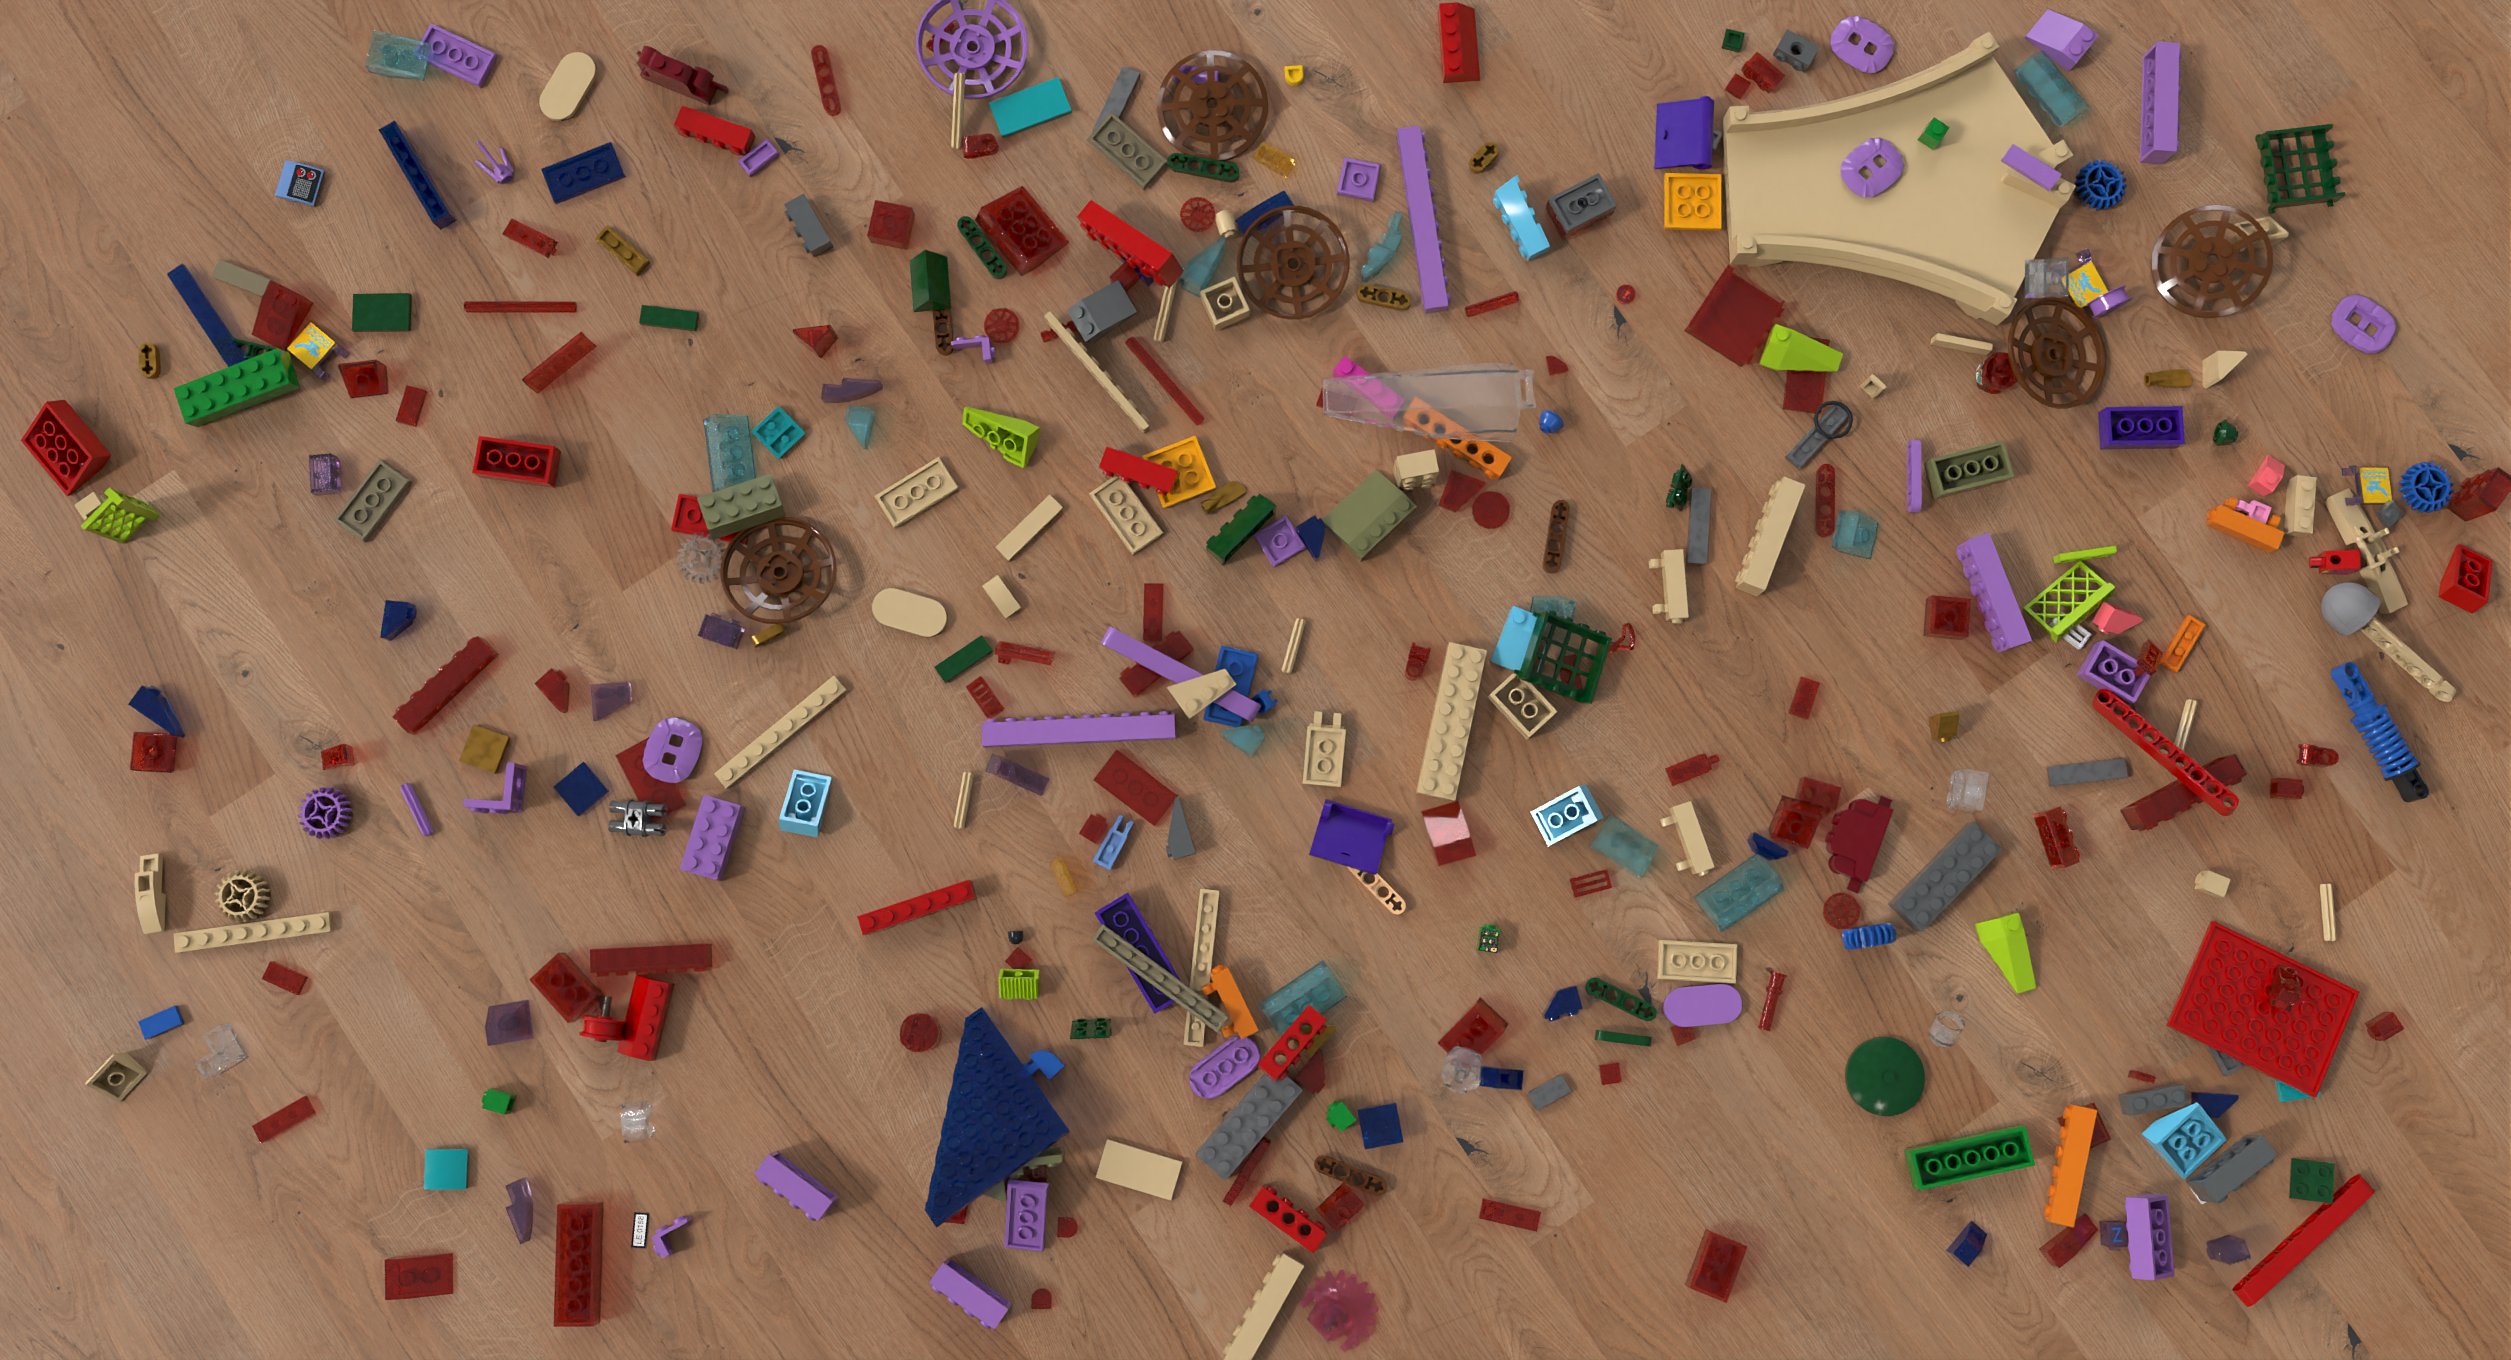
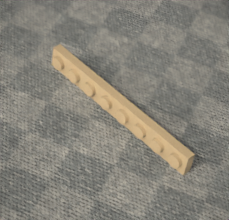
[1044,311,1149,434]
[714,676,847,789]
[1183,889,1220,1047]
[174,912,333,953]

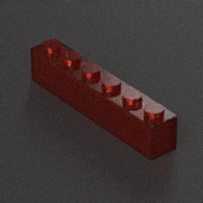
[392,636,499,735]
[590,944,712,977]

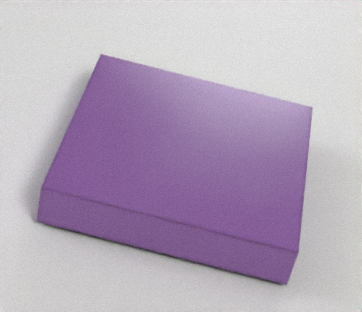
[1337,157,1381,202]
[1254,515,1306,567]

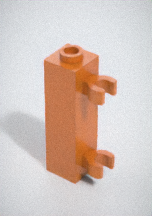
[2206,497,2285,553]
[1201,964,1259,1039]

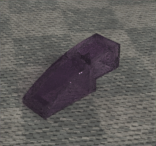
[821,378,883,403]
[505,1178,533,1244]

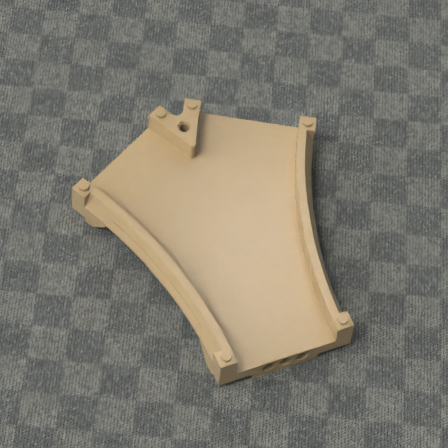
[1722,32,2076,326]

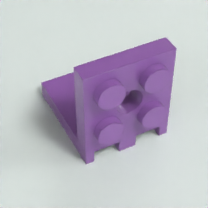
[463,762,527,815]

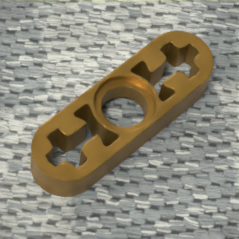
[1357,284,1411,311]

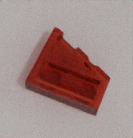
[1438,470,1486,513]

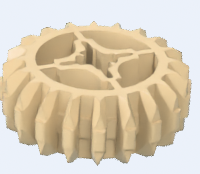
[214,870,271,922]

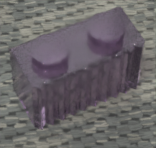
[309,453,342,496]
[697,613,745,650]
[2206,1235,2251,1265]

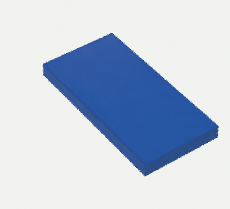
[1203,645,1259,729]

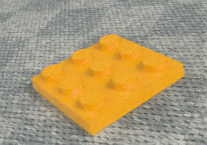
[1664,173,1721,231]
[1143,435,1216,509]

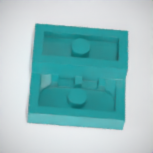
[751,406,805,459]
[424,1149,468,1190]

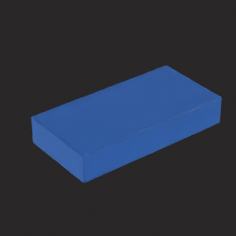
[138,1006,185,1040]

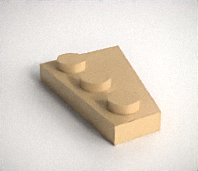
[1166,669,1236,719]

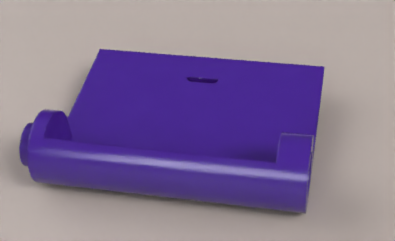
[1654,96,1714,170]
[1309,799,1395,875]

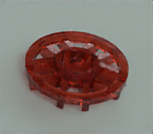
[1180,197,1215,232]
[984,308,1019,343]
[1823,893,1860,929]

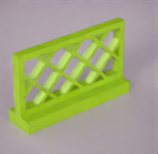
[81,487,160,544]
[2023,560,2115,643]

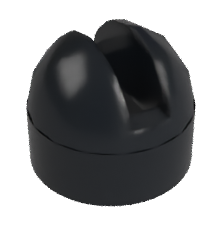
[1008,931,1024,945]

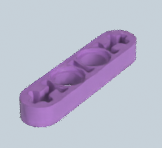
[1907,440,1922,513]

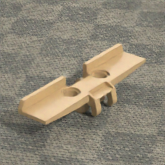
[2324,488,2408,614]

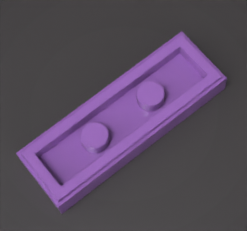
[2001,144,2062,192]

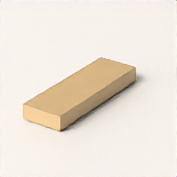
[1930,333,1993,355]

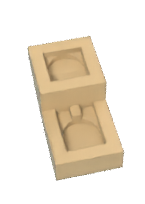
[982,575,1021,619]

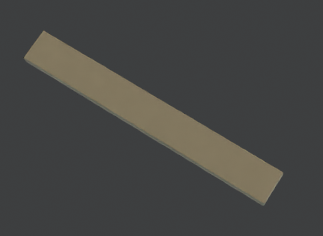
[1091,924,1229,1033]

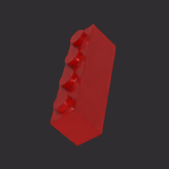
[674,105,755,156]
[1099,446,1180,496]

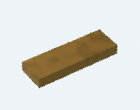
[595,225,650,276]

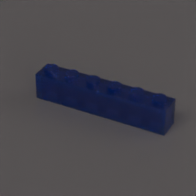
[379,120,457,230]

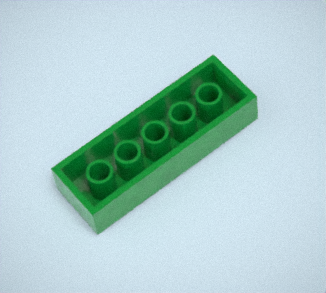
[174,348,301,427]
[1904,1124,2035,1191]

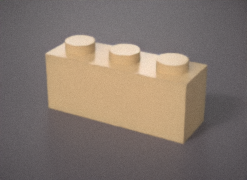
[2284,475,2317,537]

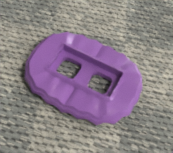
[1831,16,1894,73]
[1840,137,1904,197]
[2331,295,2396,354]
[643,717,702,783]

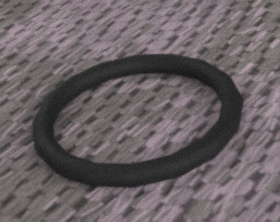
[1814,401,1853,439]

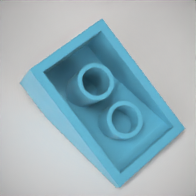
[1490,606,1548,671]
[779,770,832,838]
[1531,784,1604,846]

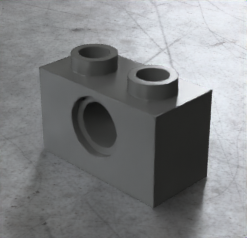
[1773,29,1820,73]

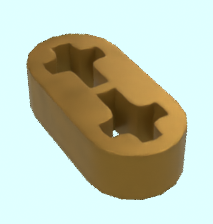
[1469,142,1499,174]
[138,342,161,379]
[750,624,787,648]

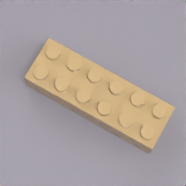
[1735,477,1805,596]

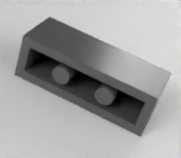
[784,194,834,257]
[2118,1084,2189,1116]

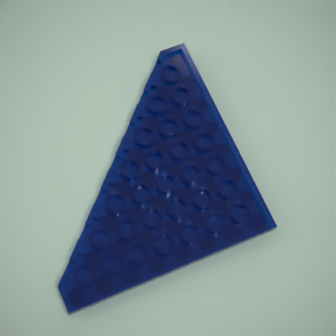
[924,1007,1070,1228]

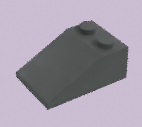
[1067,280,1138,343]

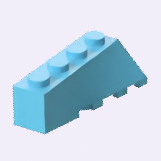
[1493,175,1550,261]

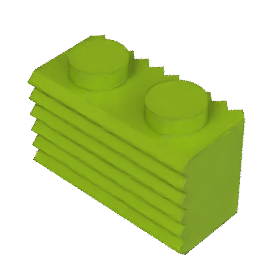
[998,969,1040,1000]

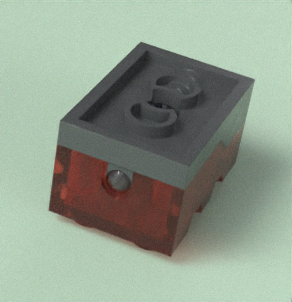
[1546,173,1617,240]

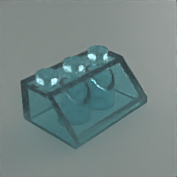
[1589,814,1658,878]

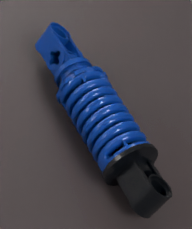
[2331,662,2429,803]

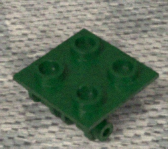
[1665,464,1692,511]
[1070,1018,1112,1040]
[2289,1158,2335,1204]

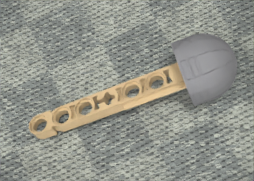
[2321,582,2456,702]

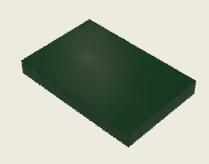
[352,293,412,332]

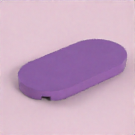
[1663,984,1742,1027]
[1190,1036,1260,1099]

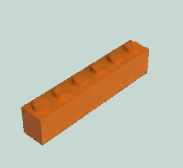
[2044,1103,2097,1228]

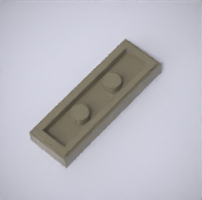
[212,259,273,298]

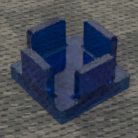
[1357,1102,1403,1149]

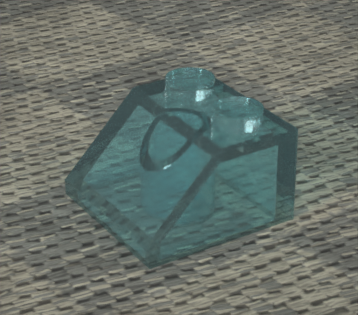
[1832,511,1879,559]
[1220,725,1265,758]

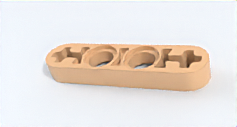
[1348,867,1406,915]

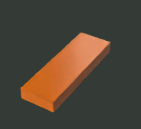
[2159,615,2206,673]

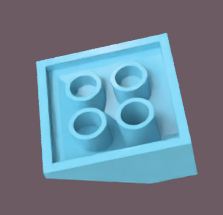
[2142,1103,2227,1180]

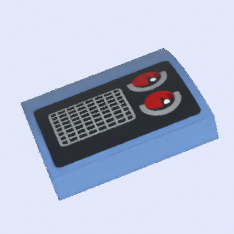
[275,160,324,207]

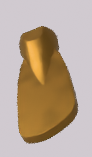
[2144,369,2192,387]
[1200,481,1246,515]

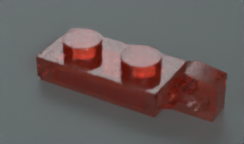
[1665,753,1720,786]

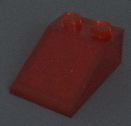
[252,280,313,351]
[1421,801,1476,867]
[1437,997,1508,1070]
[385,1253,453,1300]

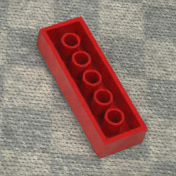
[1077,200,1184,289]

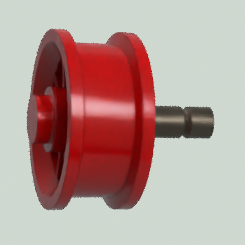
[579,996,627,1042]

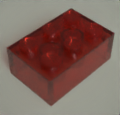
[2447,467,2511,522]
[529,953,604,1023]
[1685,1229,1748,1303]

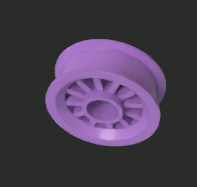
[2086,285,2133,319]

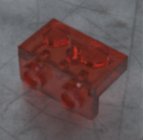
[1741,52,1785,94]

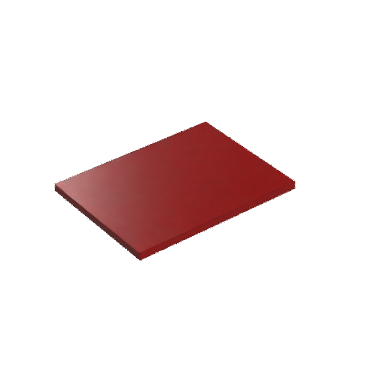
[2166,921,2360,1098]

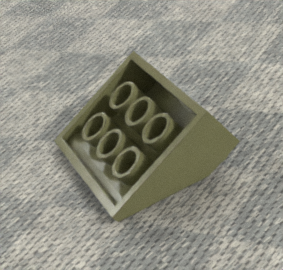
[1321,470,1417,562]

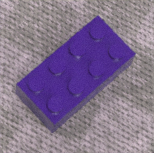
[2098,406,2185,450]

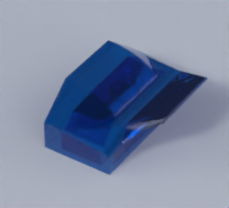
[1747,832,1789,861]

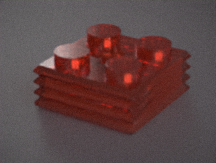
[130,732,177,773]

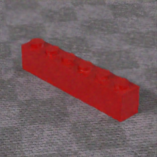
[857,880,977,935]

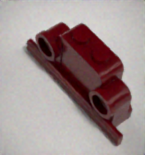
[637,46,729,106]
[1825,796,1893,894]

